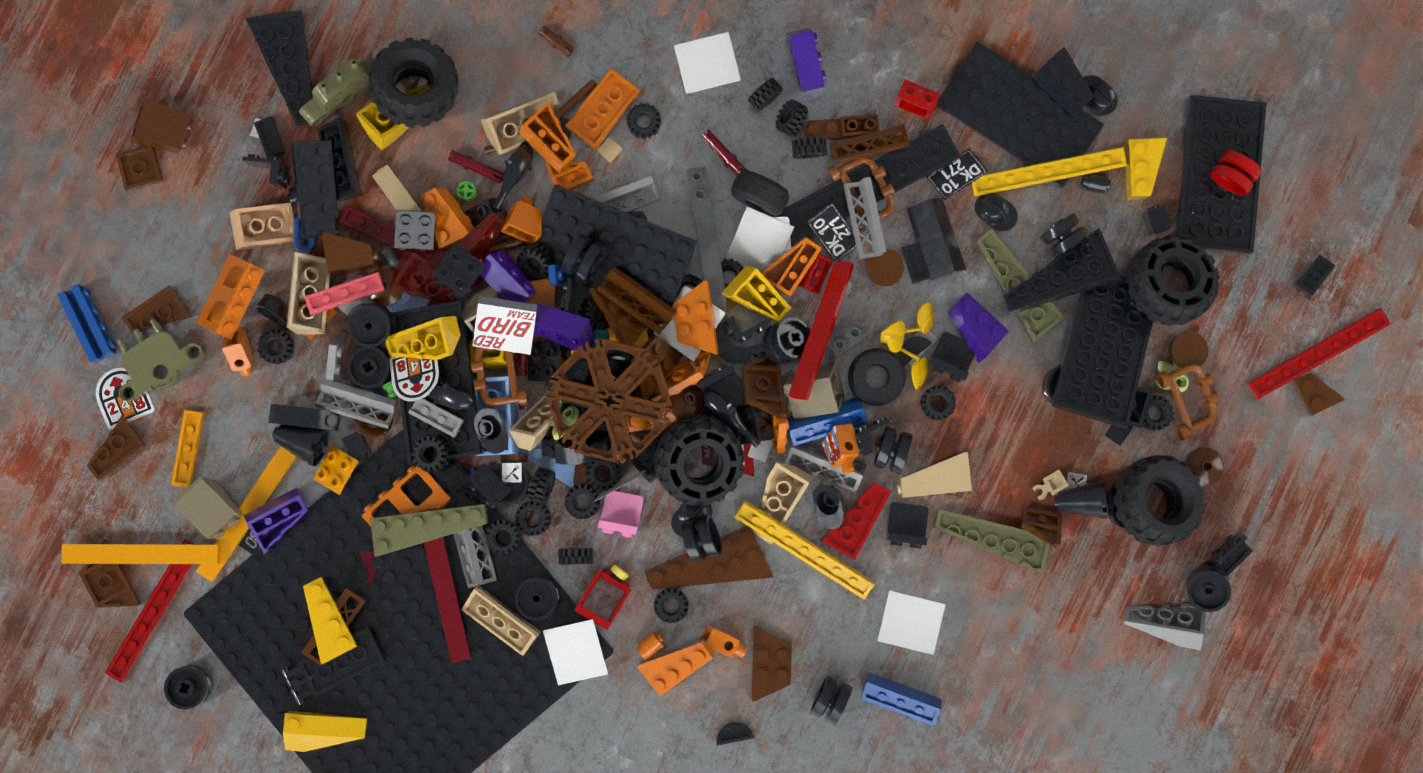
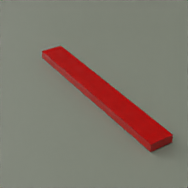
[788,260,854,401]
[1247,308,1391,400]
[105,539,195,683]

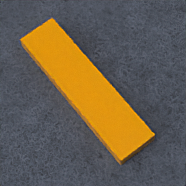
[171,409,205,488]

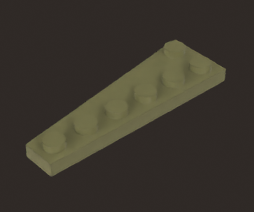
[976,229,1065,342]
[370,504,488,557]
[934,509,1050,574]

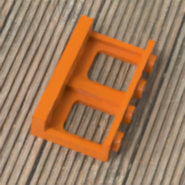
[196,254,265,340]
[362,464,453,526]

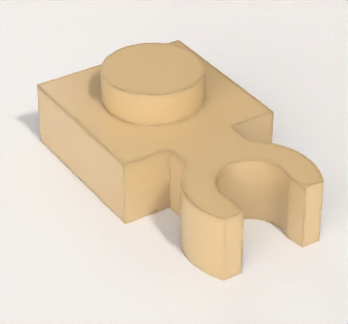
[1032,470,1069,500]

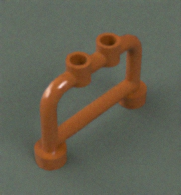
[828,157,895,233]
[471,347,529,406]
[1156,363,1220,441]

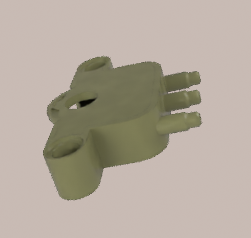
[299,55,375,127]
[117,318,206,401]

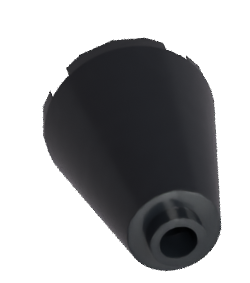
[272,424,329,467]
[1055,481,1108,519]

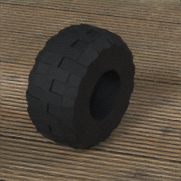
[731,170,789,217]
[848,348,906,406]

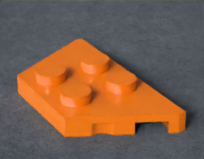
[673,280,719,354]
[653,350,710,396]

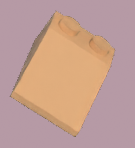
[229,203,294,251]

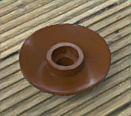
[369,267,405,306]
[669,385,705,418]
[354,409,393,438]
[1186,448,1224,486]

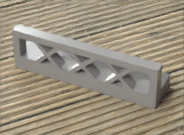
[592,176,660,212]
[843,177,886,259]
[315,378,396,429]
[785,441,867,492]
[453,525,497,588]

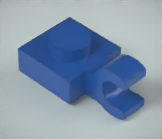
[548,265,576,286]

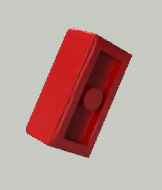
[798,253,833,295]

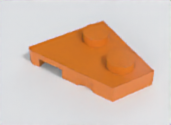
[544,161,594,190]

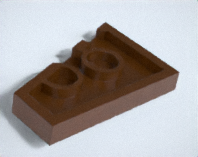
[87,415,146,481]

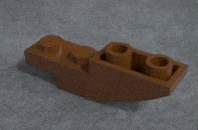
[801,114,879,141]

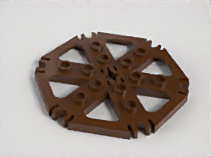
[546,338,673,463]

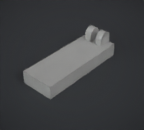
[408,398,464,437]

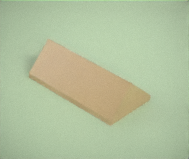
[287,252,330,334]
[461,585,541,656]

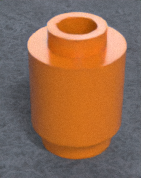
[636,632,665,660]

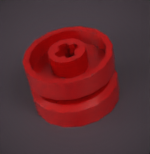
[1210,150,1262,196]

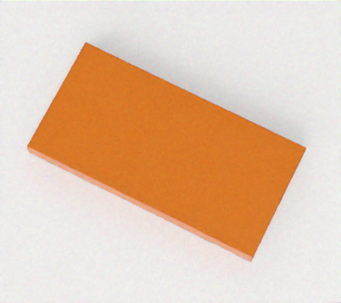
[565,68,641,150]

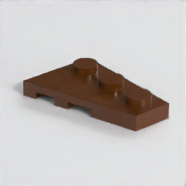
[121,285,192,333]

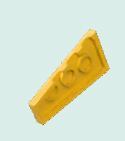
[303,577,357,665]

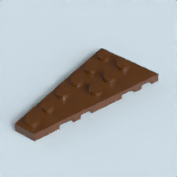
[645,526,773,590]

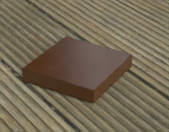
[116,146,164,192]

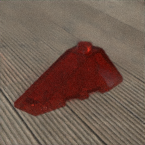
[441,212,505,289]
[391,250,470,303]

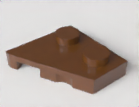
[1292,373,1344,416]
[1021,507,1062,549]

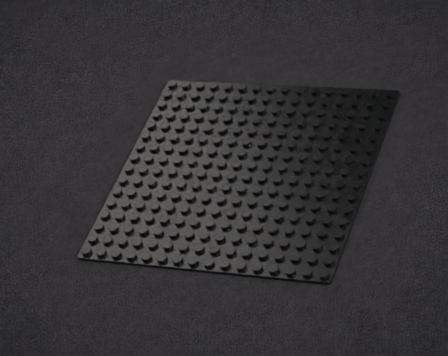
[183,429,614,773]

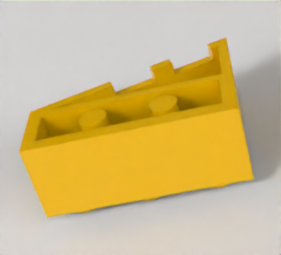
[1124,138,1167,200]
[721,266,791,322]

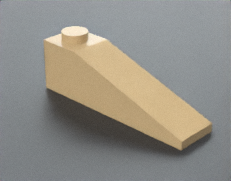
[480,92,560,155]
[509,386,563,451]
[755,462,813,544]

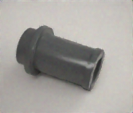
[381,246,404,271]

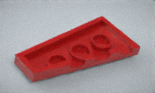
[821,482,891,559]

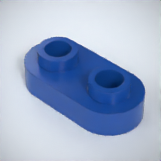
[293,216,314,253]

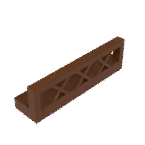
[830,125,910,164]
[597,266,676,335]
[301,586,366,666]

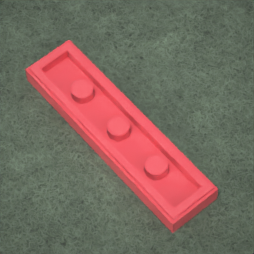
[304,272,385,315]

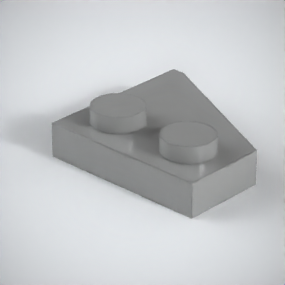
[326,331,347,381]

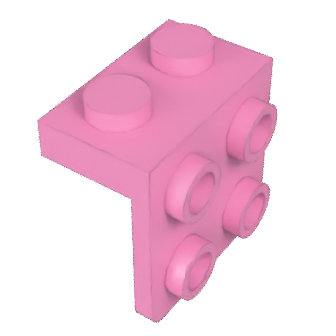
[598,491,644,538]

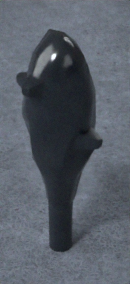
[492,144,533,211]
[427,383,474,412]
[703,389,761,448]

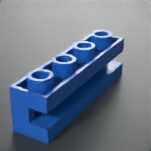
[57,284,117,364]
[787,397,867,446]
[861,673,942,726]

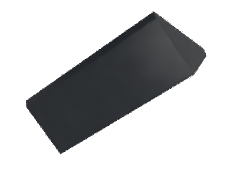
[318,118,362,202]
[907,198,966,281]

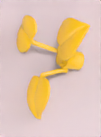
[880,301,935,390]

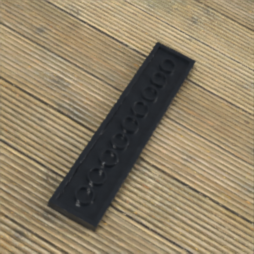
[777,124,961,246]

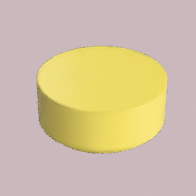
[610,564,629,581]

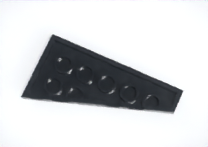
[245,11,313,126]
[1003,228,1120,315]

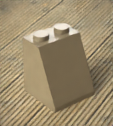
[460,281,504,333]
[783,362,845,419]
[171,476,243,540]

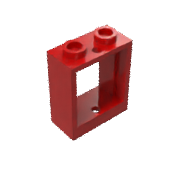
[894,79,940,121]
[574,569,631,630]

